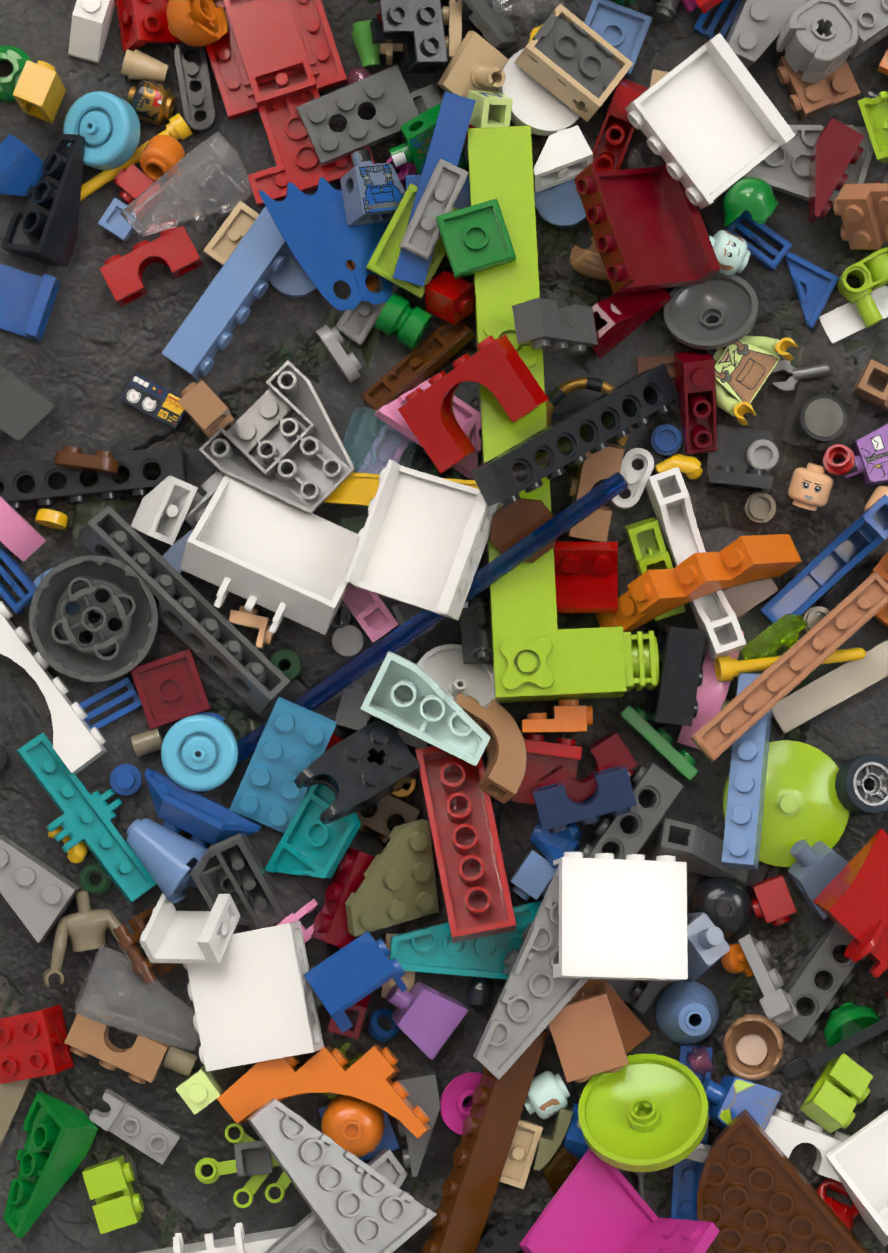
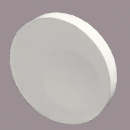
[498,49,580,136]
[417,644,494,707]

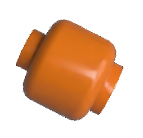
[139,135,186,182]

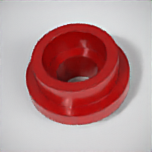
[823,444,855,475]

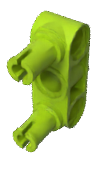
[837,247,888,328]

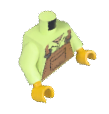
[703,336,799,426]

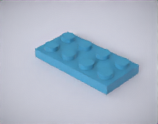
[229,697,337,833]

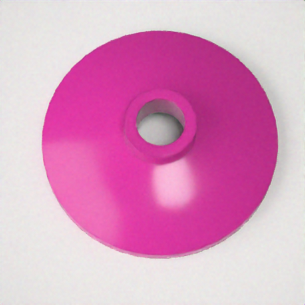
[440,1072,483,1135]

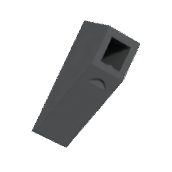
[653,818,748,885]
[397,1071,441,1177]

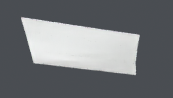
[819,285,888,344]

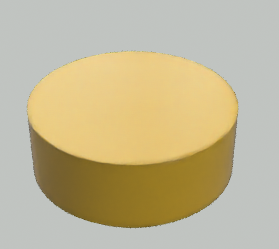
[35,508,68,530]

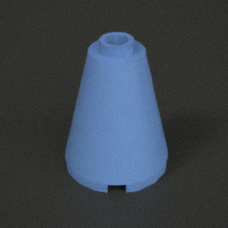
[126,818,208,903]
[655,980,719,1044]

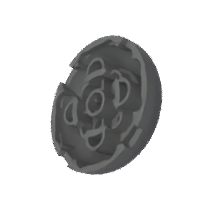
[29,555,158,682]

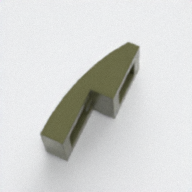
[532,1106,573,1171]

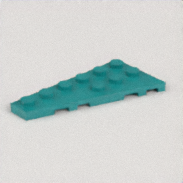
[389,900,543,980]

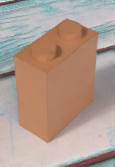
[548,983,629,1083]

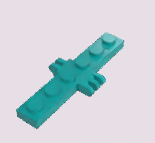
[16,732,156,904]

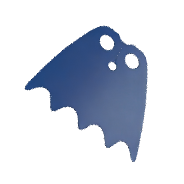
[259,177,394,311]

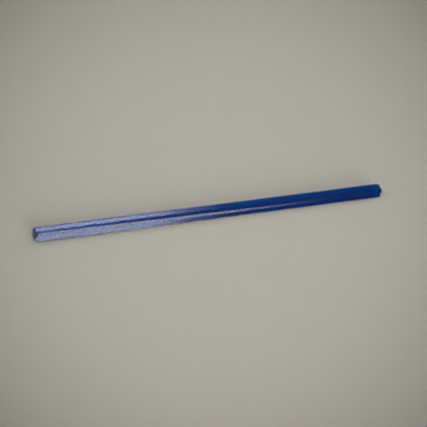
[237,472,628,764]

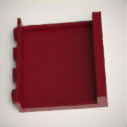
[574,162,721,294]

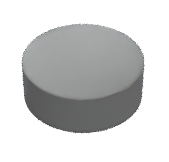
[746,439,779,472]
[332,625,364,657]

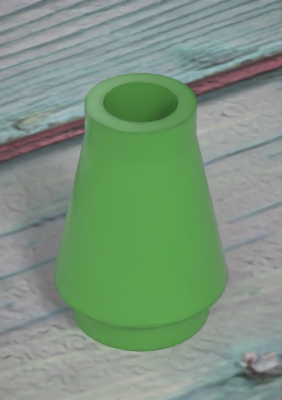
[350,20,380,68]

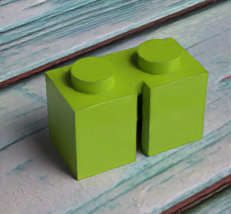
[799,1053,873,1133]
[82,1155,144,1234]

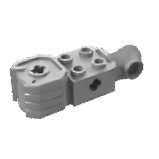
[776,0,888,83]

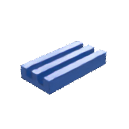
[693,0,742,40]
[726,210,792,272]
[0,547,37,614]
[79,677,142,730]

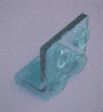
[343,407,417,474]

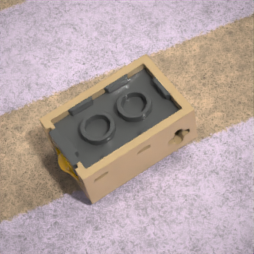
[514,4,633,122]

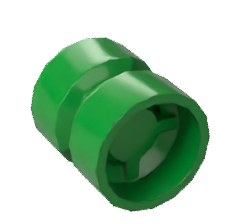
[374,293,433,350]

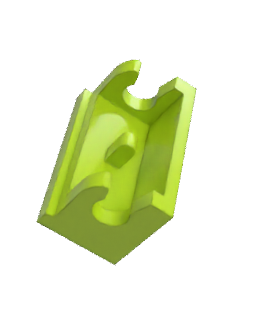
[858,91,888,163]

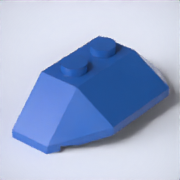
[144,768,262,848]

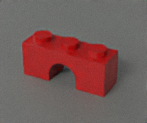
[99,226,203,308]

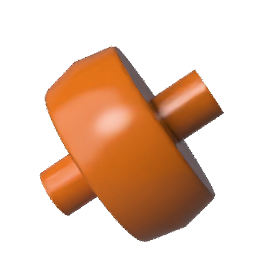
[721,944,754,977]

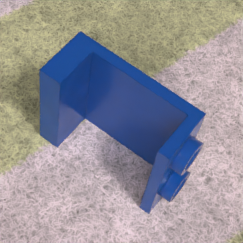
[0,264,61,342]
[304,931,407,1033]

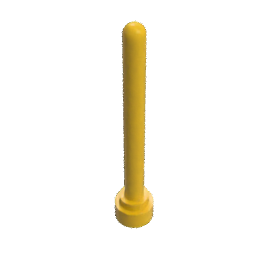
[80,113,193,201]
[715,648,866,682]

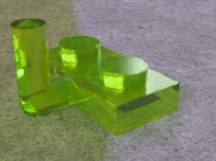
[740,614,808,660]

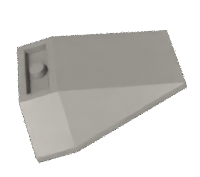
[199,360,356,514]

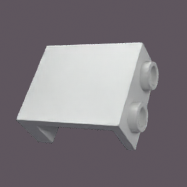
[140,893,240,964]

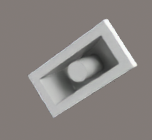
[68,0,116,64]
[533,125,593,193]
[131,475,198,545]

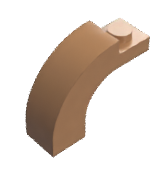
[453,693,527,804]

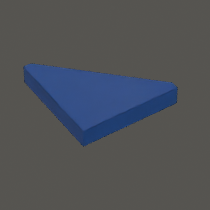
[785,251,839,330]

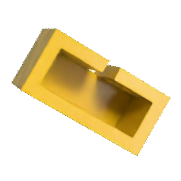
[13,60,66,124]

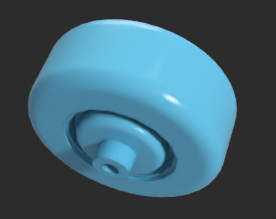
[63,91,140,170]
[161,714,239,792]

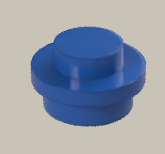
[651,424,682,456]
[110,764,142,795]

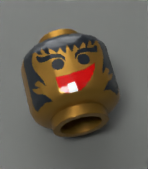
[127,79,176,125]

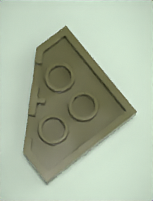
[345,819,439,937]

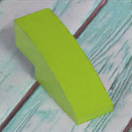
[624,517,686,621]

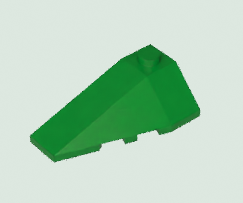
[3,1092,98,1238]

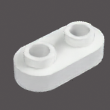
[609,448,654,509]

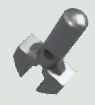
[770,360,830,393]

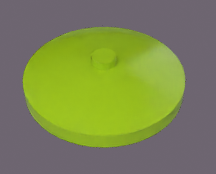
[722,740,849,867]
[578,1054,709,1172]

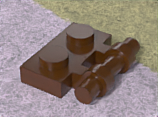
[113,905,181,985]

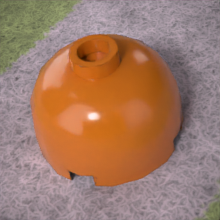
[166,0,228,47]
[321,1095,385,1157]

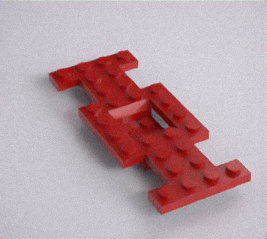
[205,0,375,207]

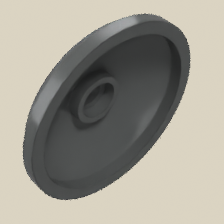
[664,272,759,350]

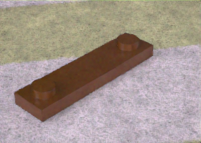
[361,321,475,413]

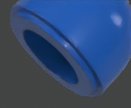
[367,1008,400,1042]

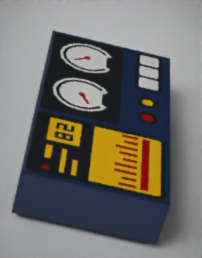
[120,373,186,431]

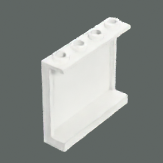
[625,33,795,209]
[345,459,501,620]
[553,852,688,981]
[183,921,324,1072]

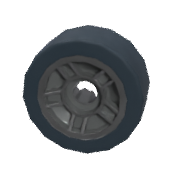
[835,754,888,816]

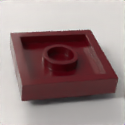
[131,649,211,729]

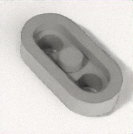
[315,325,362,383]

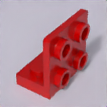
[115,0,181,53]
[554,542,618,613]
[0,1004,74,1084]

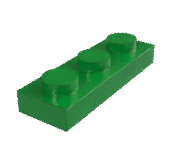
[618,705,699,781]

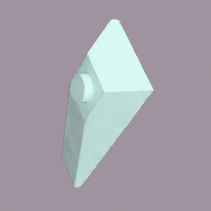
[360,651,491,766]

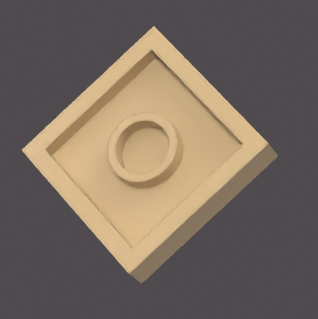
[437,31,509,98]

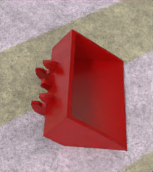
[813,829,888,997]

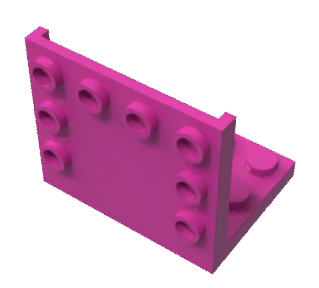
[519,1148,720,1253]

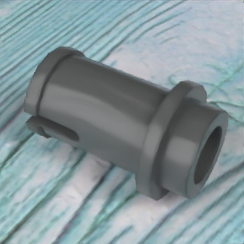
[654,0,681,22]

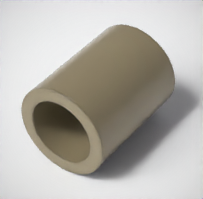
[131,727,163,757]
[162,1046,198,1077]

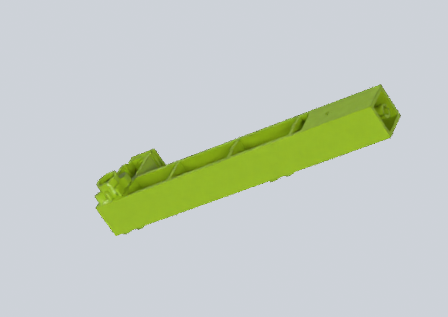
[467,125,659,703]

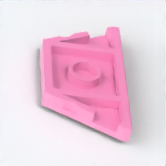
[375,379,481,480]

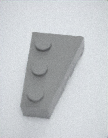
[725,0,808,69]
[0,835,81,943]

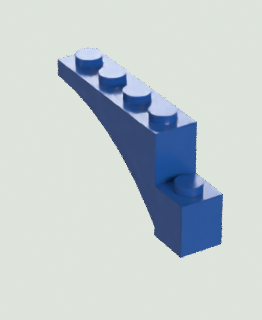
[759,494,888,633]

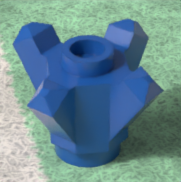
[530,822,583,869]

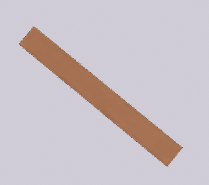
[690,571,888,762]

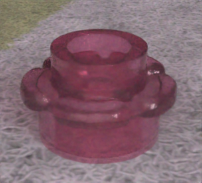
[688,1046,714,1077]

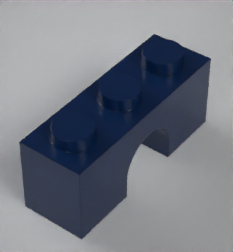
[531,764,637,834]

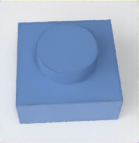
[98,197,142,243]

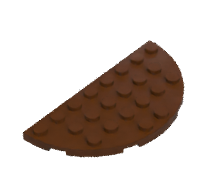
[697,1109,869,1253]

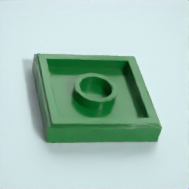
[436,198,516,279]

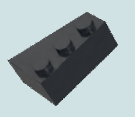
[645,620,708,726]

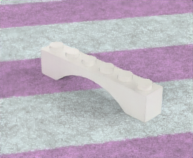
[645,467,747,661]
[0,601,107,774]

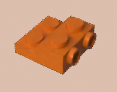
[520,699,593,733]

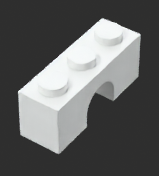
[765,1108,851,1182]

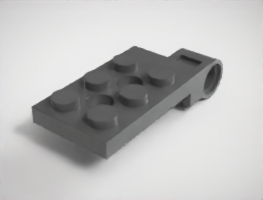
[297,65,443,167]

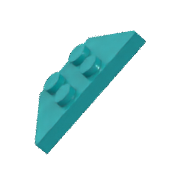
[265,784,361,878]

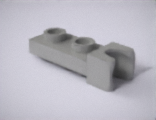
[738,934,799,1026]
[88,1089,180,1165]

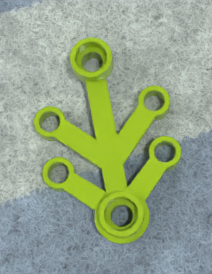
[195,1123,291,1208]

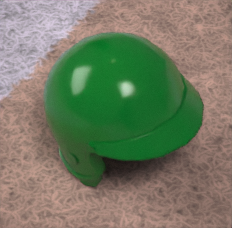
[723,177,778,227]

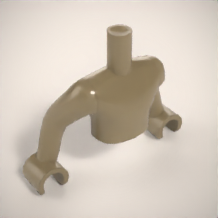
[43,890,132,987]

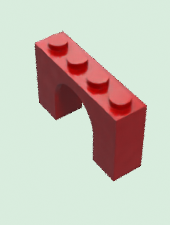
[398,335,549,473]

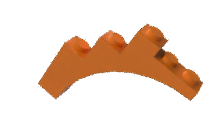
[595,534,802,632]
[217,1046,431,1139]

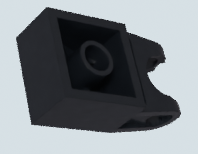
[294,718,421,825]

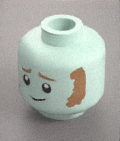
[709,230,750,276]
[524,1071,571,1119]

